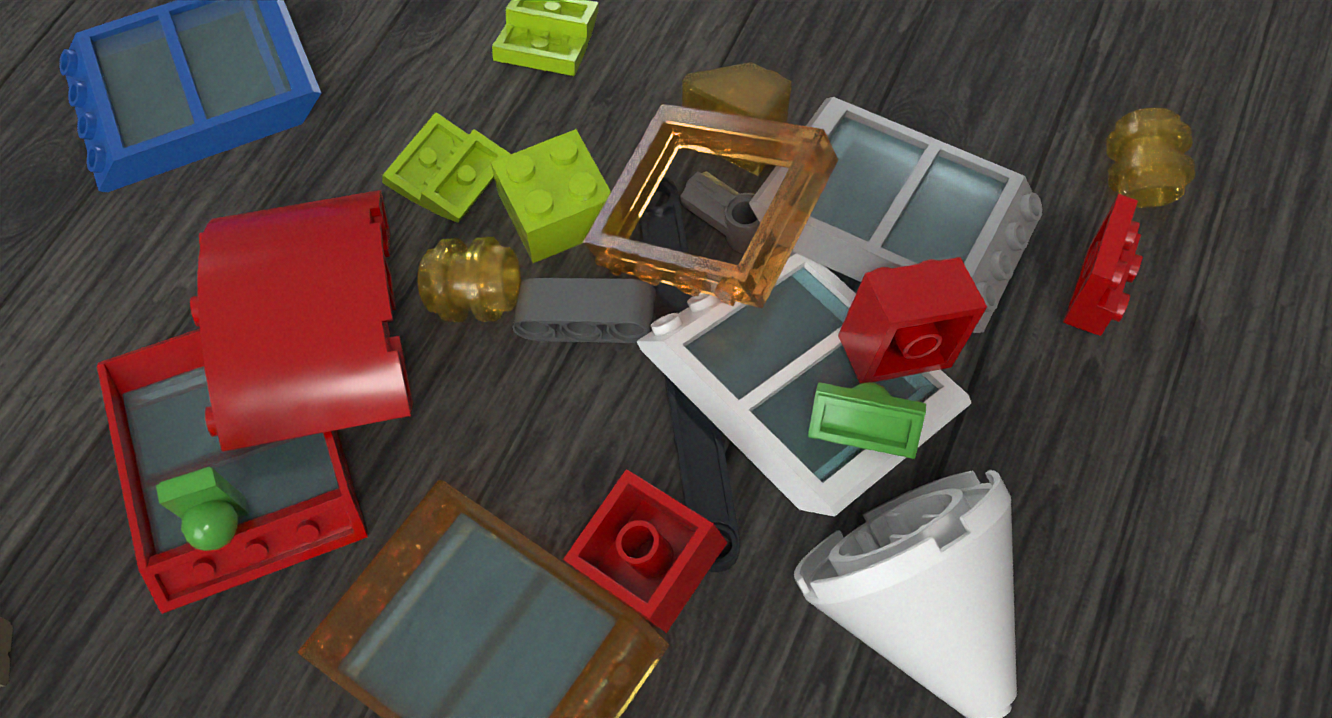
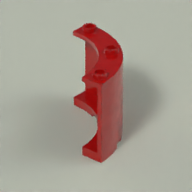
[190,190,413,452]

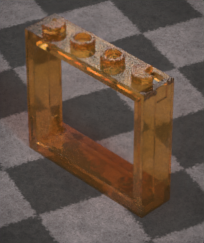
[583,104,839,309]

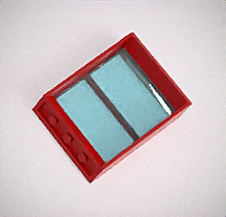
[97,328,368,614]

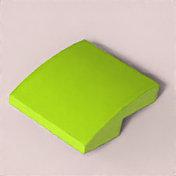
[492,0,599,76]
[382,112,511,223]

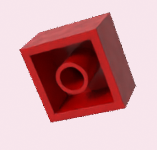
[838,257,987,383]
[563,469,727,633]

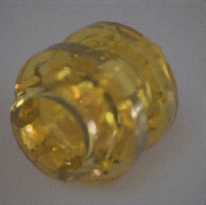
[1106,108,1196,207]
[418,237,521,323]

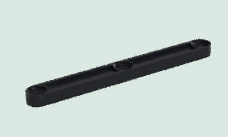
[636,175,740,573]

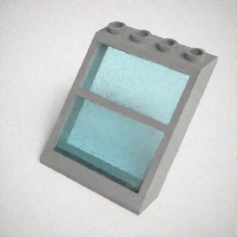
[749,97,1042,333]

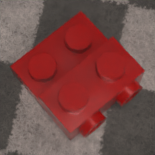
[1063,194,1143,336]

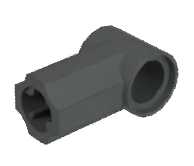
[680,171,767,254]

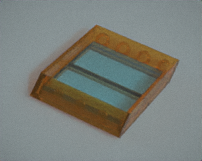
[297,479,670,718]

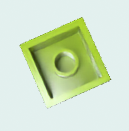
[491,129,617,263]

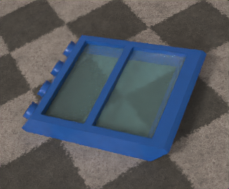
[60,0,321,192]

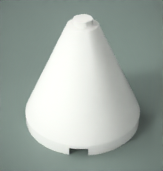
[794,470,1017,718]

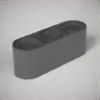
[512,278,656,343]

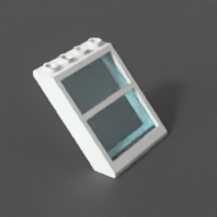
[637,245,971,517]

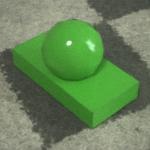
[808,382,927,459]
[156,467,250,551]

